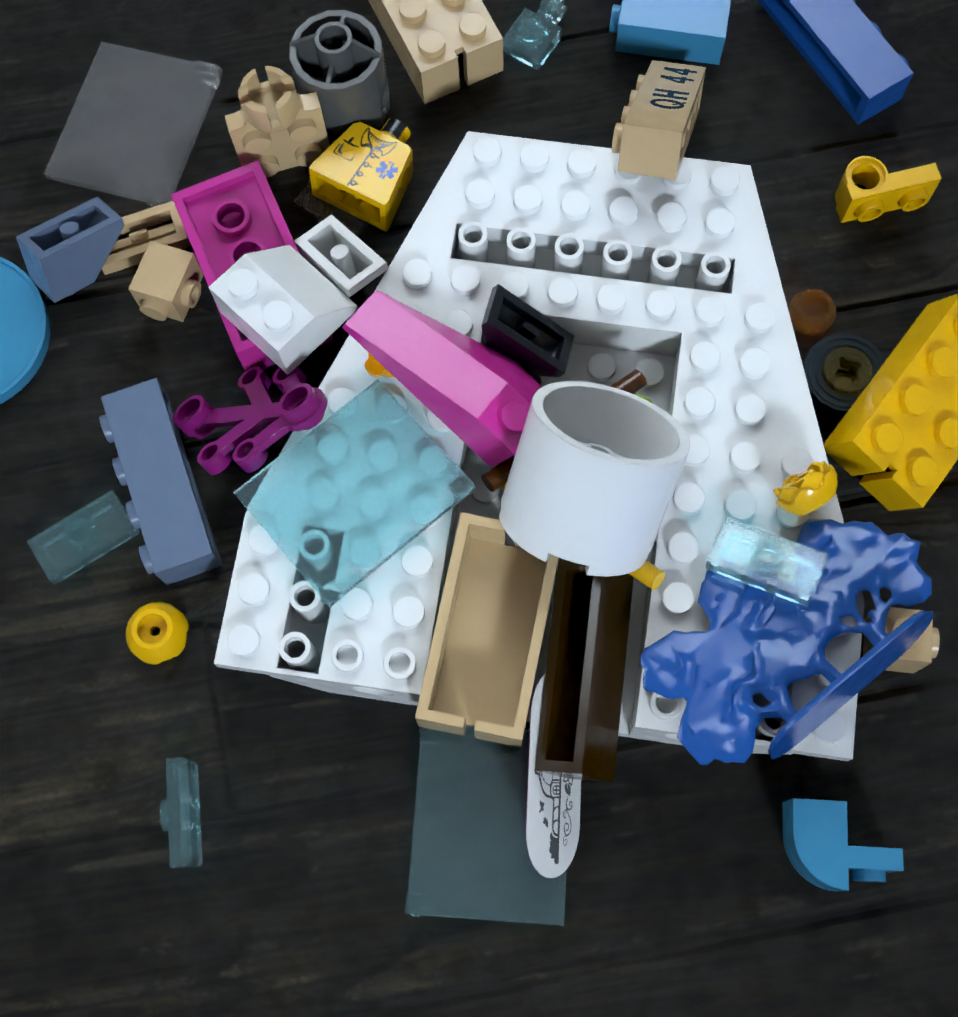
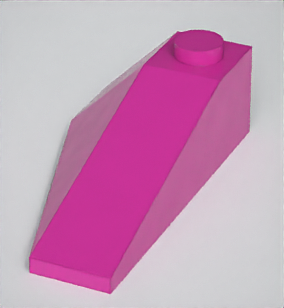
[342,290,542,467]

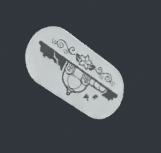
[526,673,581,878]

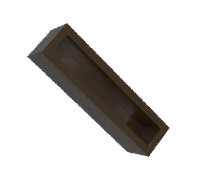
[535,560,634,782]

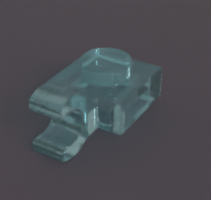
[503,0,567,70]

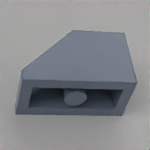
[16,196,124,303]

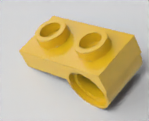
[835,156,942,223]

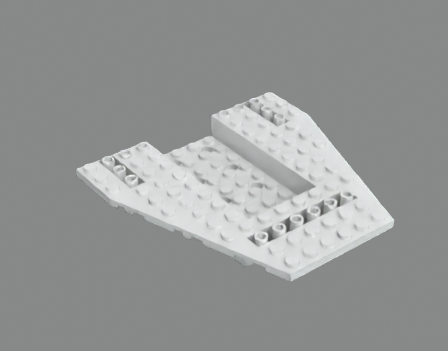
[214,131,864,761]

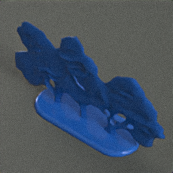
[640,519,934,765]

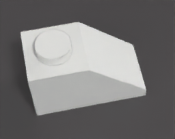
[294,214,389,298]

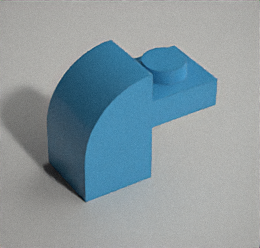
[782,798,904,891]

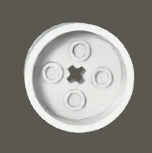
[499,381,690,577]

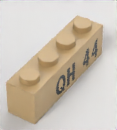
[612,60,706,180]

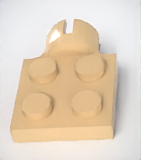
[225,66,330,178]

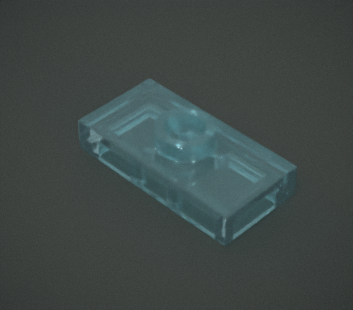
[27,490,140,585]
[706,517,829,607]
[160,757,203,869]

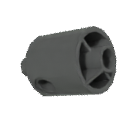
[289,10,390,141]

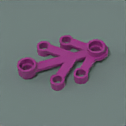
[173,366,328,475]

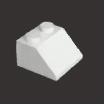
[209,245,358,375]

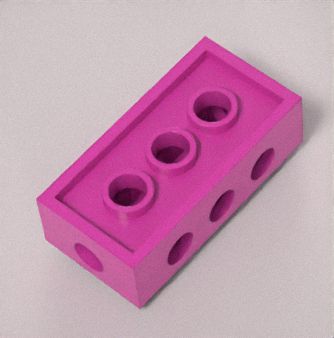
[170,160,334,371]

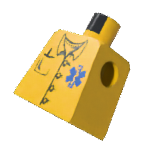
[309,118,413,232]

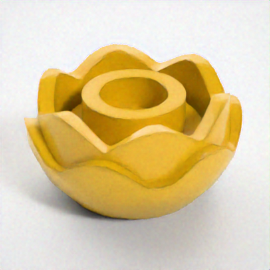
[773,461,838,516]
[125,602,189,665]

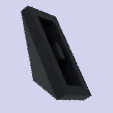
[481,284,574,377]

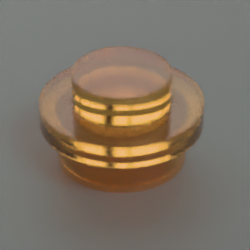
[788,289,836,336]

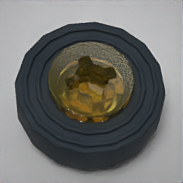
[802,333,885,419]

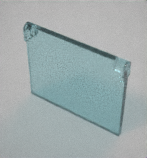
[233,379,476,608]
[405,726,567,926]

